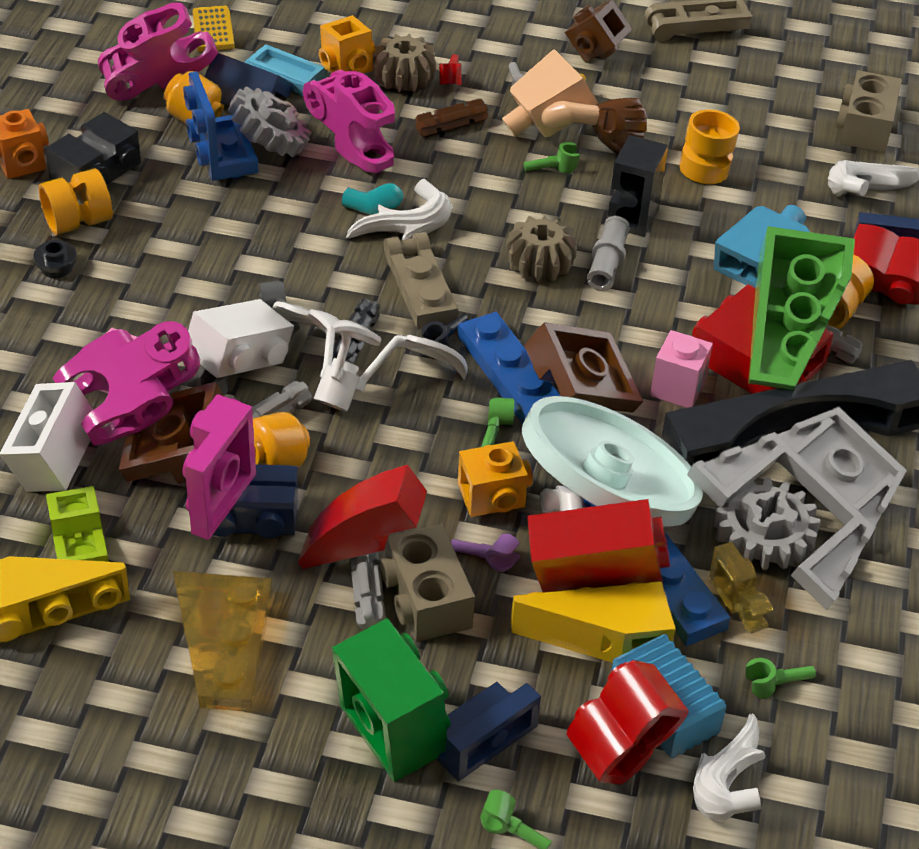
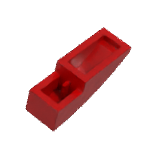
[298,464,427,569]

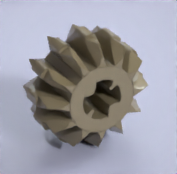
[373,34,436,93]
[506,215,577,283]

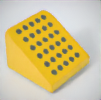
[192,5,235,52]

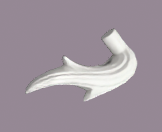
[828,160,919,197]
[346,179,453,240]
[693,713,765,823]

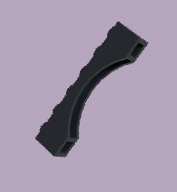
[661,360,919,467]

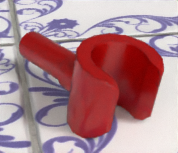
[439,54,462,85]

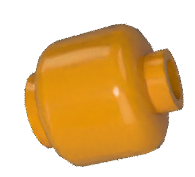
[163,71,224,124]
[253,412,310,468]

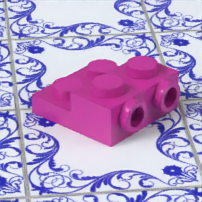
[182,394,256,540]

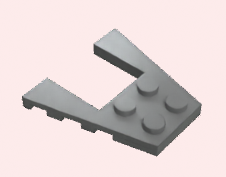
[687,407,907,610]

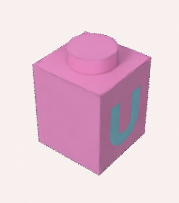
[650,330,713,408]

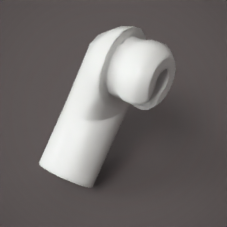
[540,485,586,513]

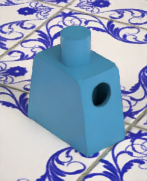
[714,205,810,288]

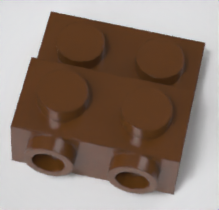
[524,322,644,413]
[119,382,224,484]

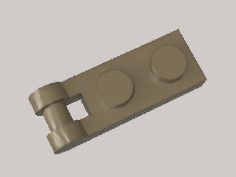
[645,0,752,42]
[384,232,458,328]

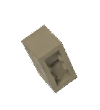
[836,70,902,153]
[379,524,475,642]

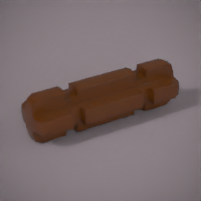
[415,99,488,137]

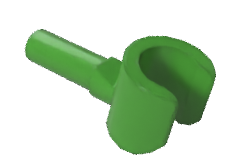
[523,142,581,174]
[481,398,514,447]
[746,658,816,698]
[481,789,552,849]

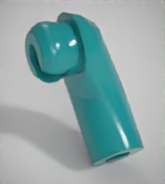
[342,183,404,215]

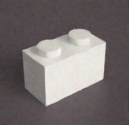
[188,299,294,378]
[0,382,93,492]

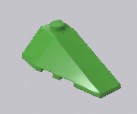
[749,226,855,390]

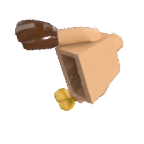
[502,49,647,154]

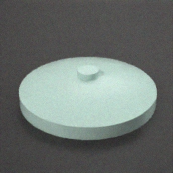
[522,396,703,527]

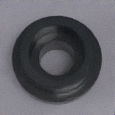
[33,239,77,278]

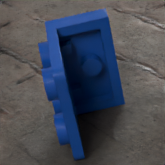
[183,71,259,181]

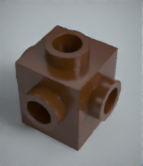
[564,0,632,62]

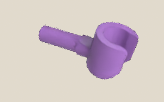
[451,534,521,572]

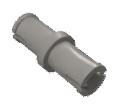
[587,216,630,291]

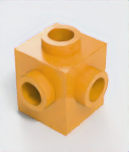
[319,15,375,74]
[457,441,533,517]

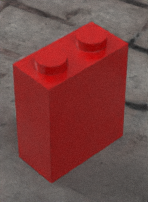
[692,284,834,394]
[527,499,670,593]

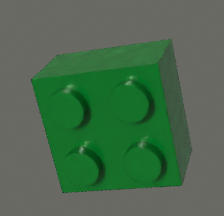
[332,618,451,782]

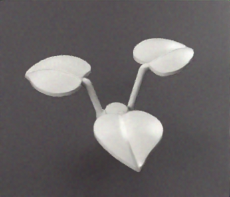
[272,301,468,412]

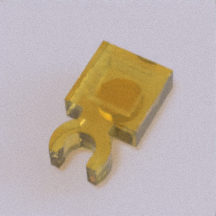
[708,542,773,634]

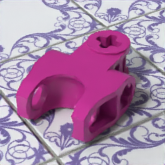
[98,2,218,101]
[303,70,395,173]
[52,321,201,446]

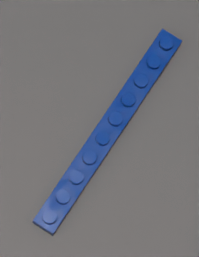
[458,312,731,647]

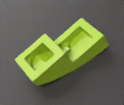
[46,486,109,562]

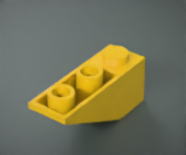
[0,556,130,642]
[510,581,675,663]

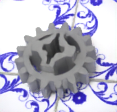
[228,87,311,157]
[713,477,820,570]

